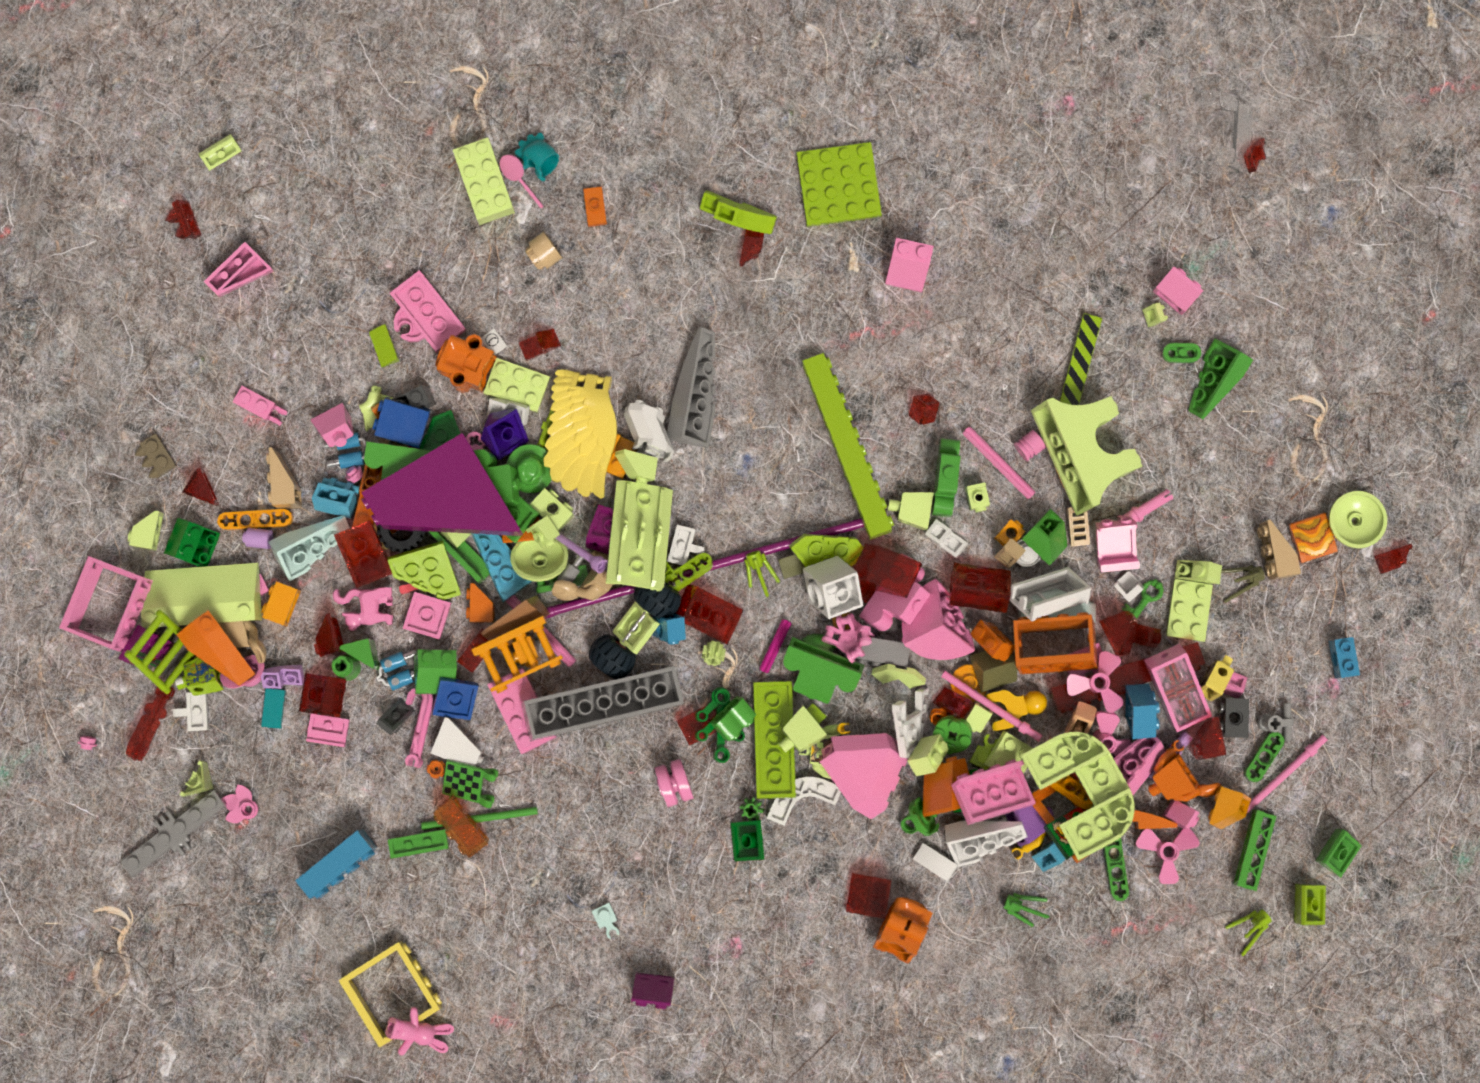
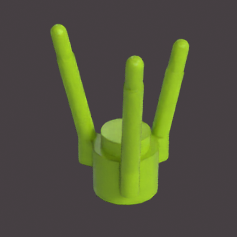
[744,550,780,597]
[1225,909,1272,956]

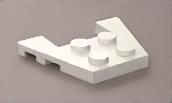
[892,687,929,758]

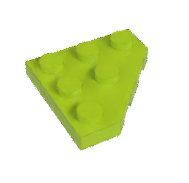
[789,534,868,567]
[387,541,461,600]

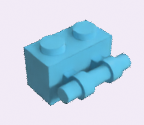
[312,477,360,519]

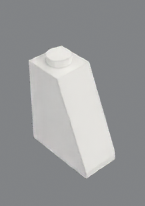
[431,717,484,767]

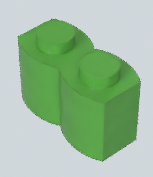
[710,696,756,741]

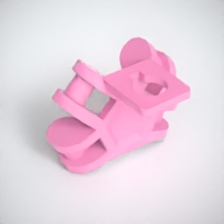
[822,613,875,663]

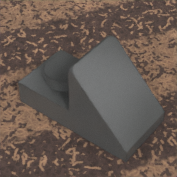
[376,699,415,735]

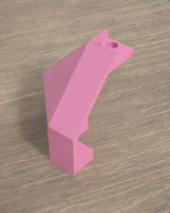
[820,733,908,819]

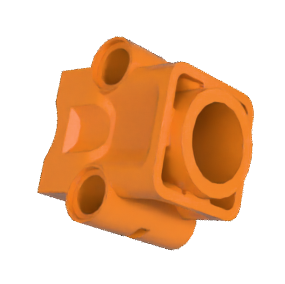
[435,334,497,393]
[873,897,933,964]

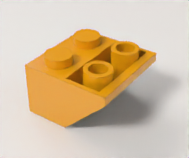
[1208,787,1251,829]

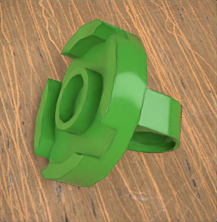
[901,797,939,836]

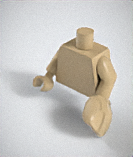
[552,550,613,601]
[218,621,266,664]

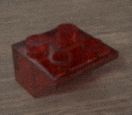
[846,873,892,919]

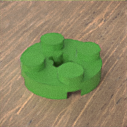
[933,715,973,754]

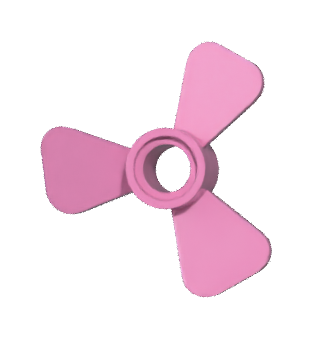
[1066,651,1123,713]
[1093,711,1132,756]
[1135,829,1199,884]

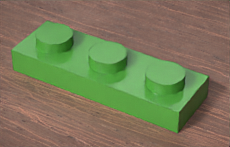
[388,829,449,859]

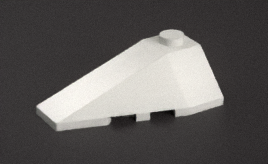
[945,821,1027,867]

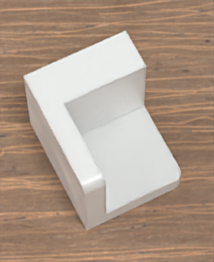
[1114,571,1145,602]

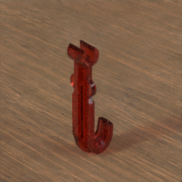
[126,687,176,762]

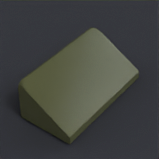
[778,554,805,579]

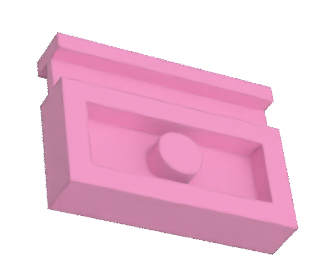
[306,714,350,747]

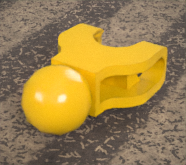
[984,690,1047,731]

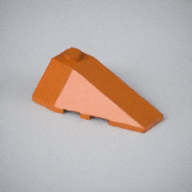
[176,610,255,686]

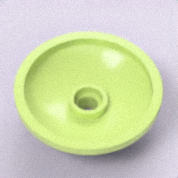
[1329,491,1387,549]
[510,539,568,582]

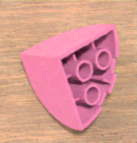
[902,579,975,660]

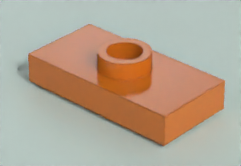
[583,186,607,227]

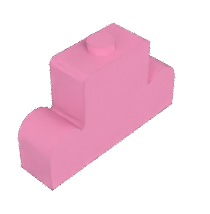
[859,553,930,631]

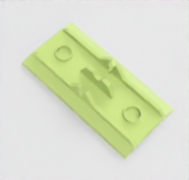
[605,480,673,592]

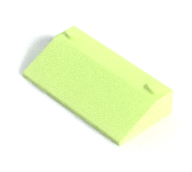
[141,563,262,628]

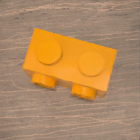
[512,636,542,668]

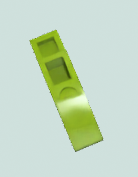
[699,190,777,234]

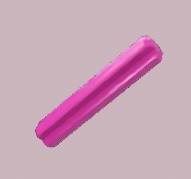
[759,619,791,673]

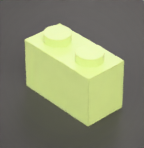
[907,734,949,776]

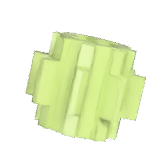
[702,641,726,666]

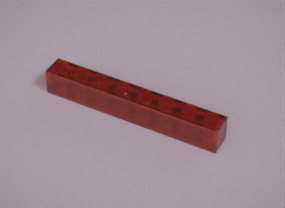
[1048,642,1205,713]

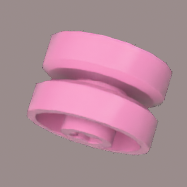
[654,759,694,807]

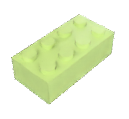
[453,138,515,225]

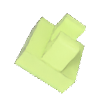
[1143,302,1168,327]

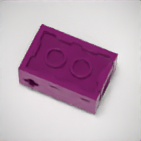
[585,504,613,554]

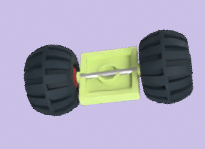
[589,582,681,679]

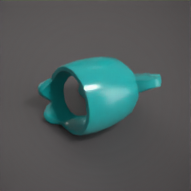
[515,133,559,182]

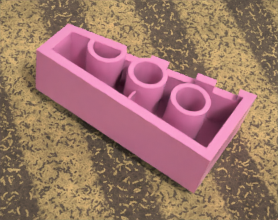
[1113,737,1166,795]

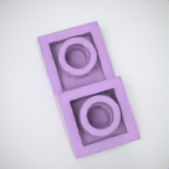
[261,665,305,689]

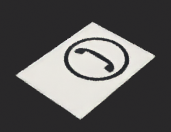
[481,328,507,355]

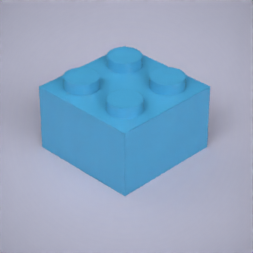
[1125,683,1160,739]

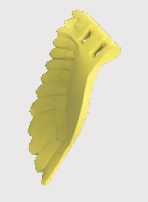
[544,370,617,499]

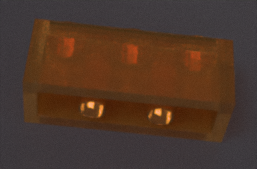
[433,795,489,858]

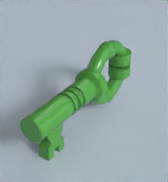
[1122,579,1164,623]

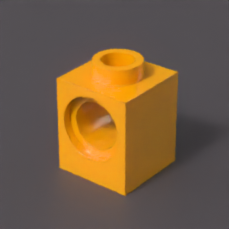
[994,519,1026,546]

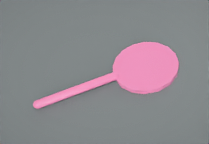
[499,154,543,208]

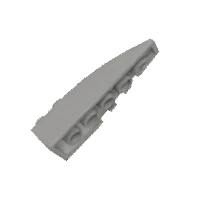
[667,327,715,448]

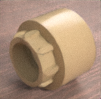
[525,231,563,270]

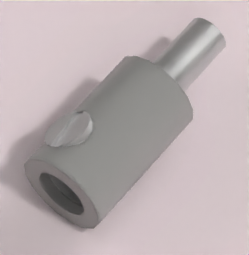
[557,555,584,582]

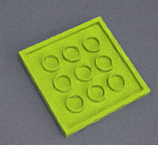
[796,142,882,227]

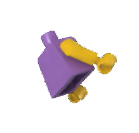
[1005,806,1054,859]

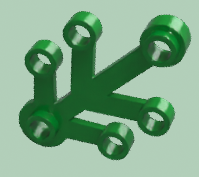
[695,687,745,763]

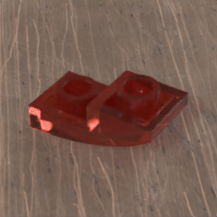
[457,628,489,673]

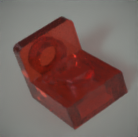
[1129,623,1162,648]

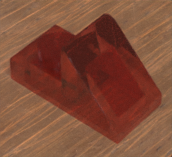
[519,329,561,361]
[933,687,974,719]

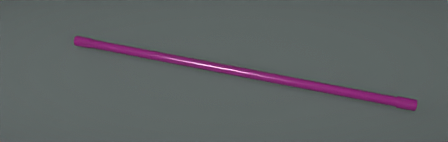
[546,510,887,619]

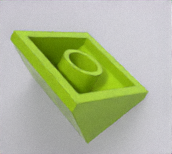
[1294,884,1326,925]

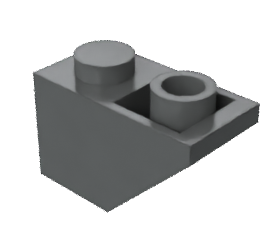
[391,385,436,409]

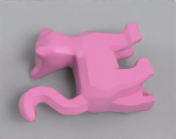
[332,587,393,631]

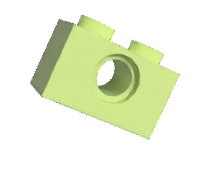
[530,488,574,532]

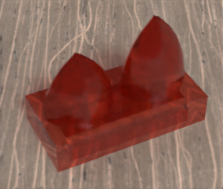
[166,200,202,239]

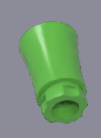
[332,654,361,681]

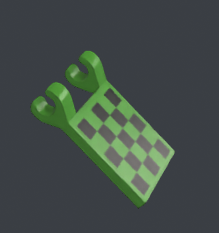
[442,759,498,808]

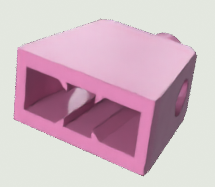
[310,403,354,447]

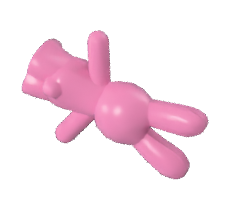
[385,1007,454,1055]

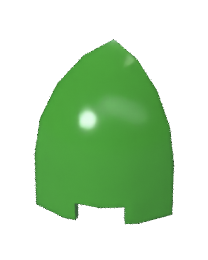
[802,633,836,652]

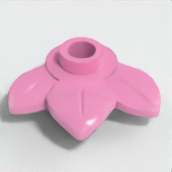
[222,785,258,823]

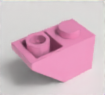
[1162,799,1199,829]

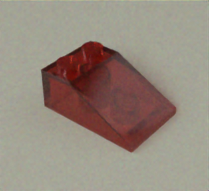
[334,520,392,588]
[854,543,922,598]
[676,584,744,645]

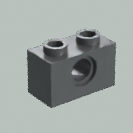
[1218,698,1249,738]

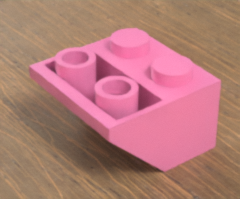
[1152,267,1203,316]

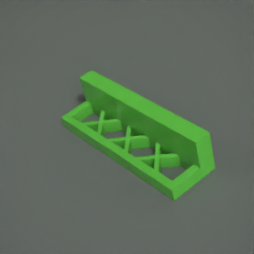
[428,531,490,584]
[1233,810,1276,891]

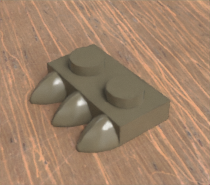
[135,434,177,478]

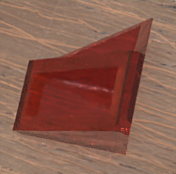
[182,468,220,506]

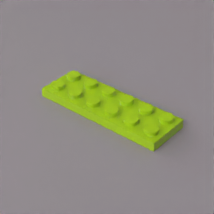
[753,681,796,799]

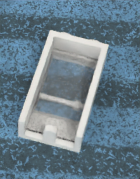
[1009,567,1091,622]

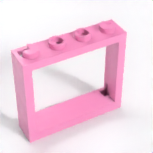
[59,556,153,652]

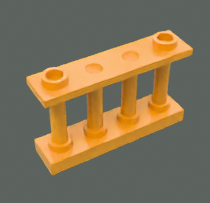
[471,616,563,694]

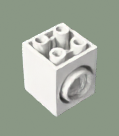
[803,556,863,619]

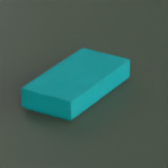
[261,688,286,729]

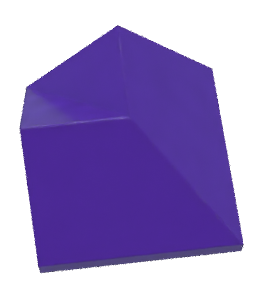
[481,408,529,460]

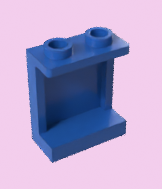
[372,397,431,448]

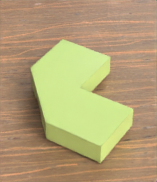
[872,664,926,689]

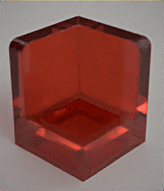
[909,393,940,425]

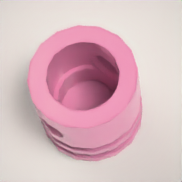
[1014,430,1046,462]

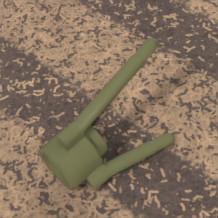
[1221,565,1265,603]

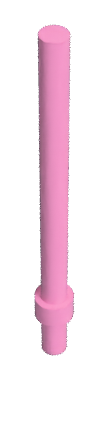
[941,671,1043,742]
[1247,735,1328,814]

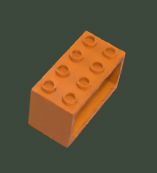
[1013,612,1098,675]

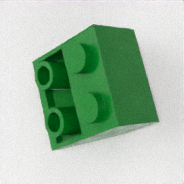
[164,518,220,567]

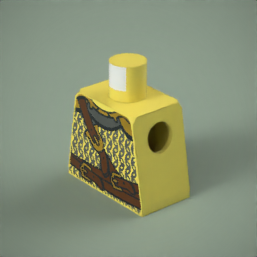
[1199,655,1234,702]

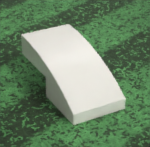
[487,398,530,426]
[925,519,968,559]
[913,843,958,882]

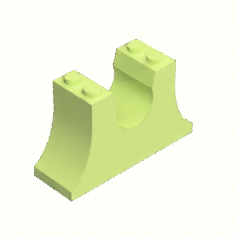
[1031,396,1143,516]

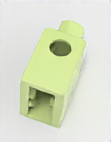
[888,492,934,531]
[778,706,827,753]

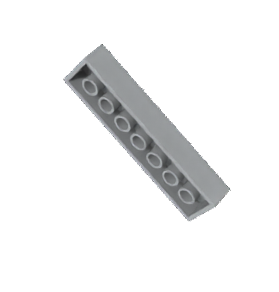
[521,666,684,742]

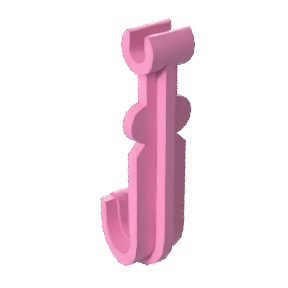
[405,688,434,768]

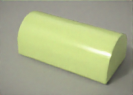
[198,134,241,171]

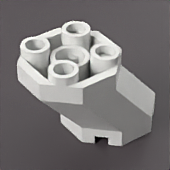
[623,400,674,462]

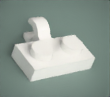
[667,525,705,566]
[173,692,209,732]

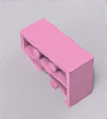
[204,242,274,297]

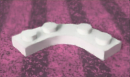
[767,777,841,826]

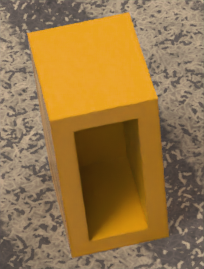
[261,582,301,627]

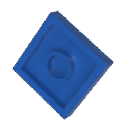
[432,677,479,720]

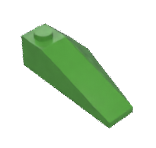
[1188,338,1253,419]

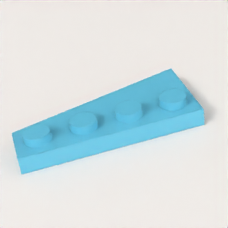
[472,534,533,603]

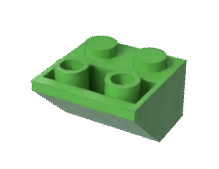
[1022,509,1067,565]

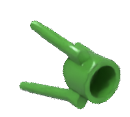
[1003,893,1049,927]

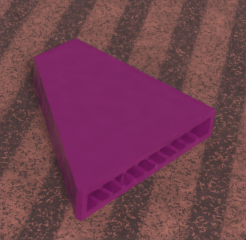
[361,433,523,536]

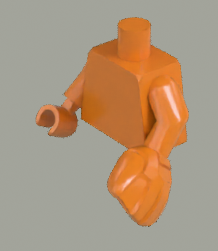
[1148,740,1222,802]

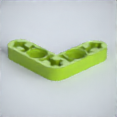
[665,553,713,592]

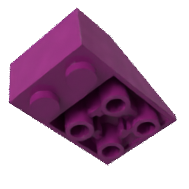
[631,972,675,1009]

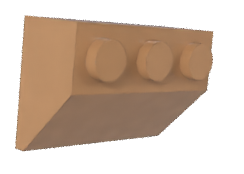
[481,595,550,648]

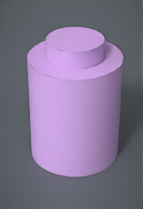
[242,528,273,549]

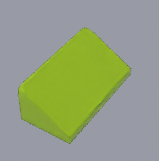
[369,324,400,367]

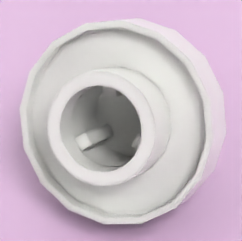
[1016,540,1040,567]

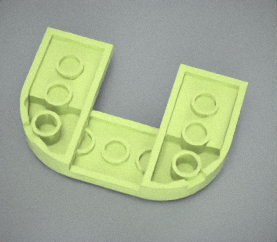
[1021,732,1135,861]

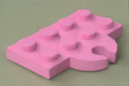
[390,270,466,353]

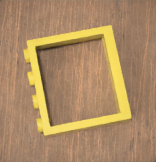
[338,941,442,1048]

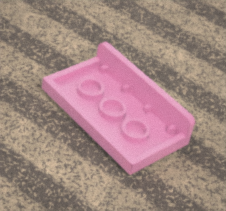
[951,759,1035,825]

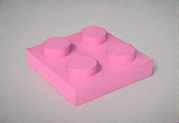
[403,592,452,640]

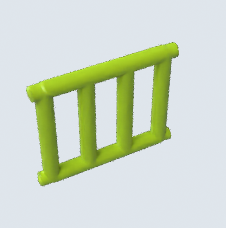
[124,609,194,694]

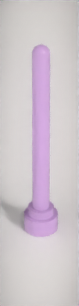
[555,532,608,573]

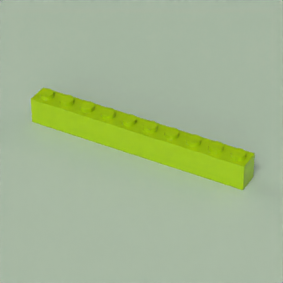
[802,353,894,540]

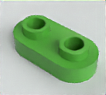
[1162,343,1201,363]

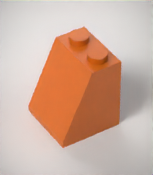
[923,756,970,817]

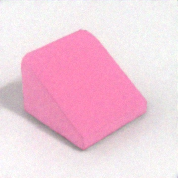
[1223,672,1247,698]

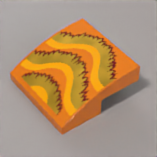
[1288,513,1338,563]

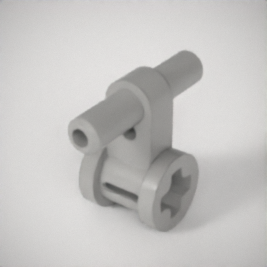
[1258,702,1293,742]

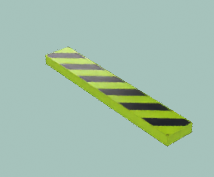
[1060,313,1102,405]

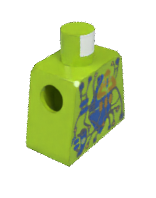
[175,657,224,696]

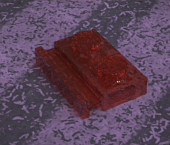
[677,704,717,746]

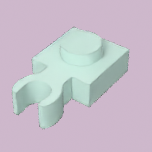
[592,902,620,939]

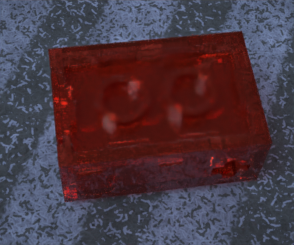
[949,562,1011,613]

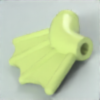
[359,385,393,431]

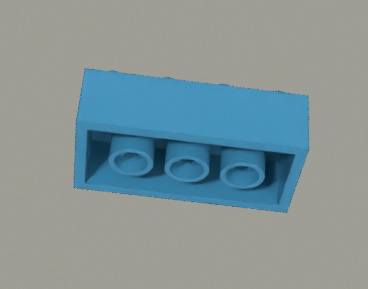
[295,830,378,899]

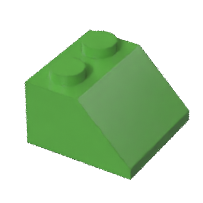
[414,649,457,694]

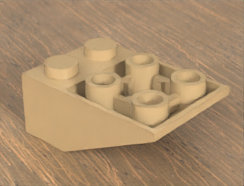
[266,447,302,509]
[1257,520,1301,581]

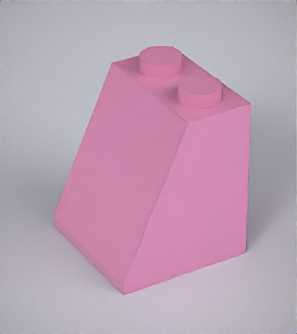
[885,238,934,292]

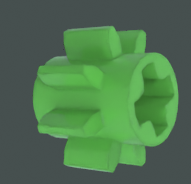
[740,796,765,821]

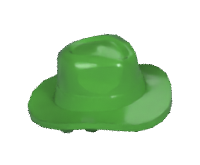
[507,444,552,493]

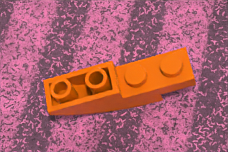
[352,464,383,535]

